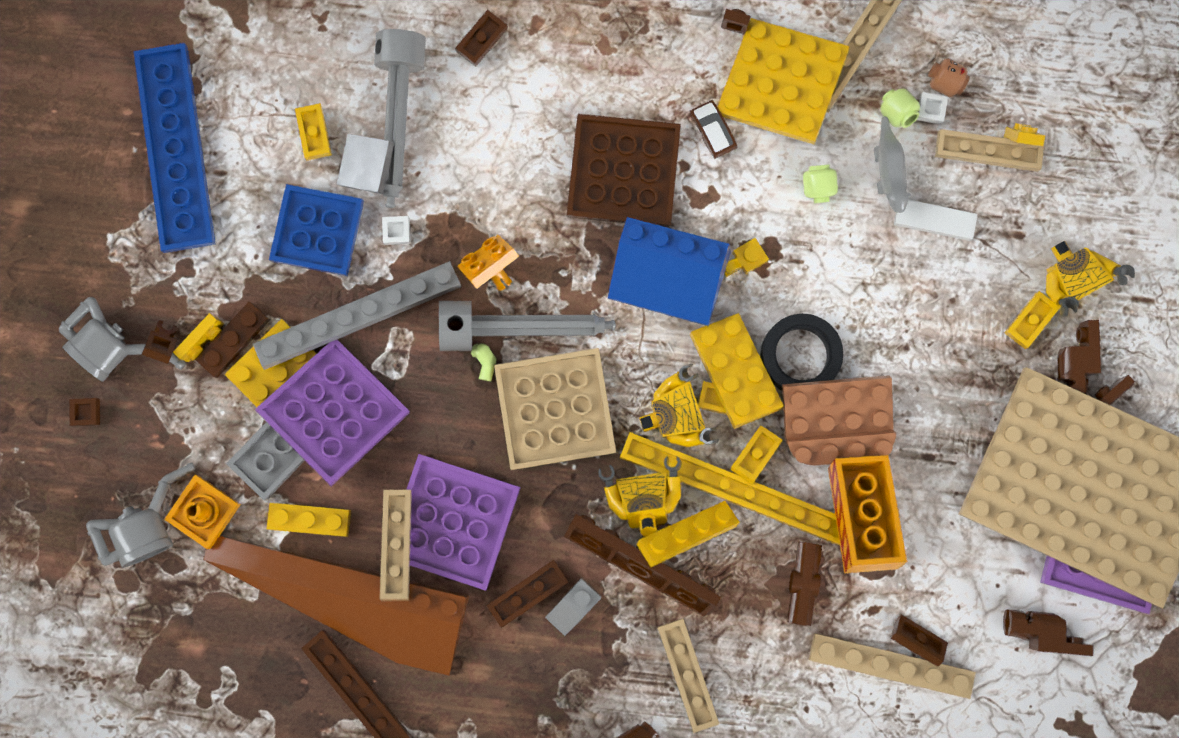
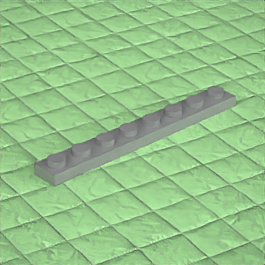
[253,261,461,370]

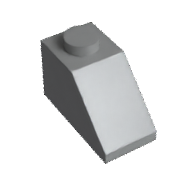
[545,578,601,636]

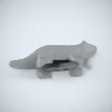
[874,116,911,213]

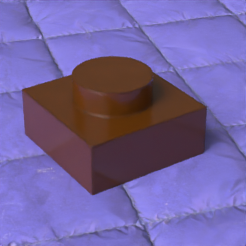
[721,9,751,34]
[69,398,100,426]

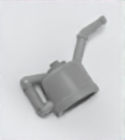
[59,297,186,382]
[86,463,195,568]

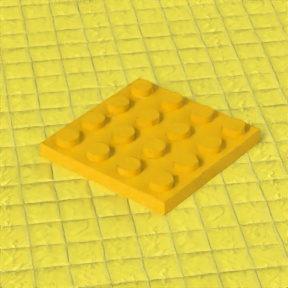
[717,18,850,145]

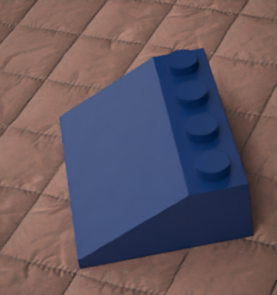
[608,217,731,327]

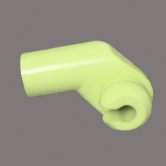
[471,343,496,382]

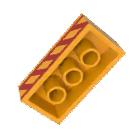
[828,455,907,573]

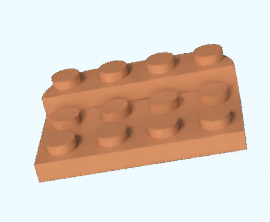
[782,375,896,465]

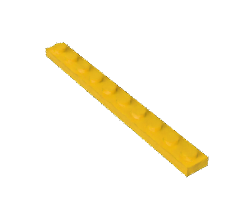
[620,432,840,546]

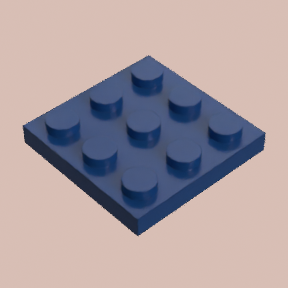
[269,184,364,277]

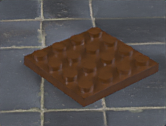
[567,114,681,228]

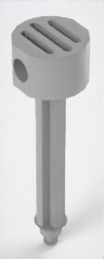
[374,29,426,208]
[439,301,616,351]

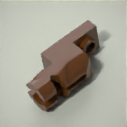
[1057,320,1101,395]
[1003,609,1094,656]

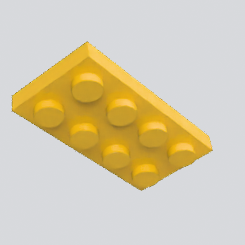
[690,313,784,429]

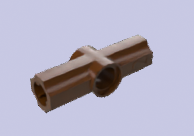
[787,541,822,626]

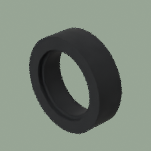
[760,313,843,391]

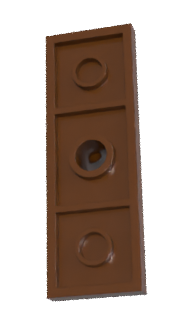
[564,514,721,617]

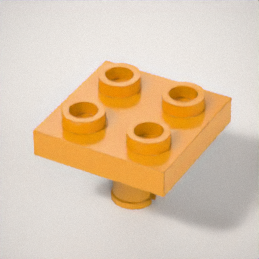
[457,235,519,291]
[164,475,241,549]

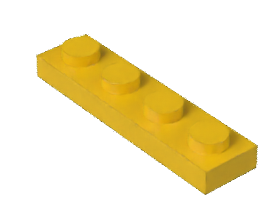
[636,501,740,567]

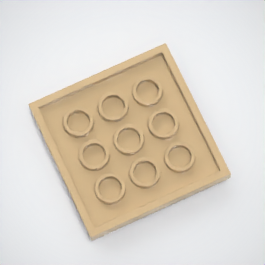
[494,348,616,470]

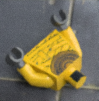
[1046,241,1135,316]
[639,364,719,447]
[598,456,682,536]

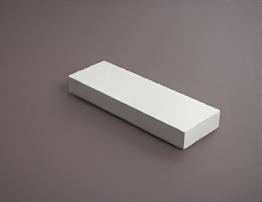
[894,199,978,241]

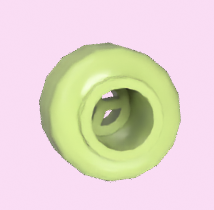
[880,88,920,128]
[803,164,838,203]

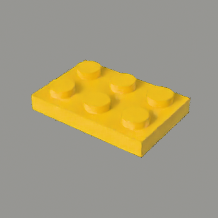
[224,319,317,407]

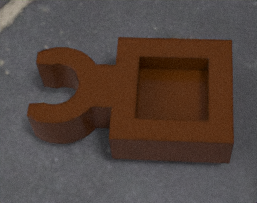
[142,320,177,364]

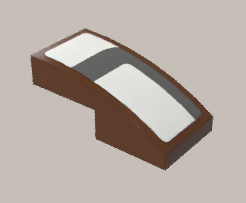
[690,100,738,159]

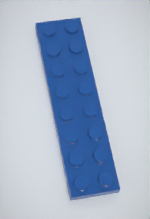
[133,43,216,253]

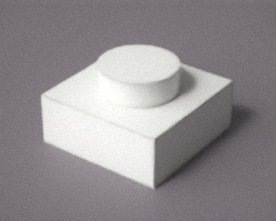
[917,92,948,125]
[382,216,411,245]

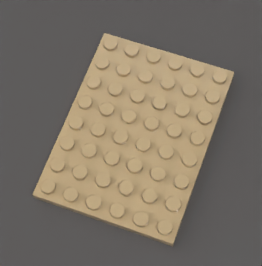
[959,367,1179,608]

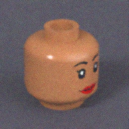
[928,58,970,97]

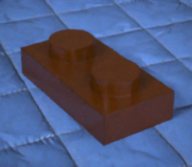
[455,9,508,67]
[890,614,948,667]

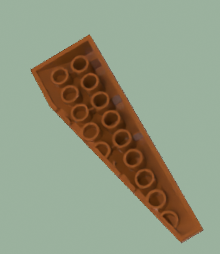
[203,536,469,676]

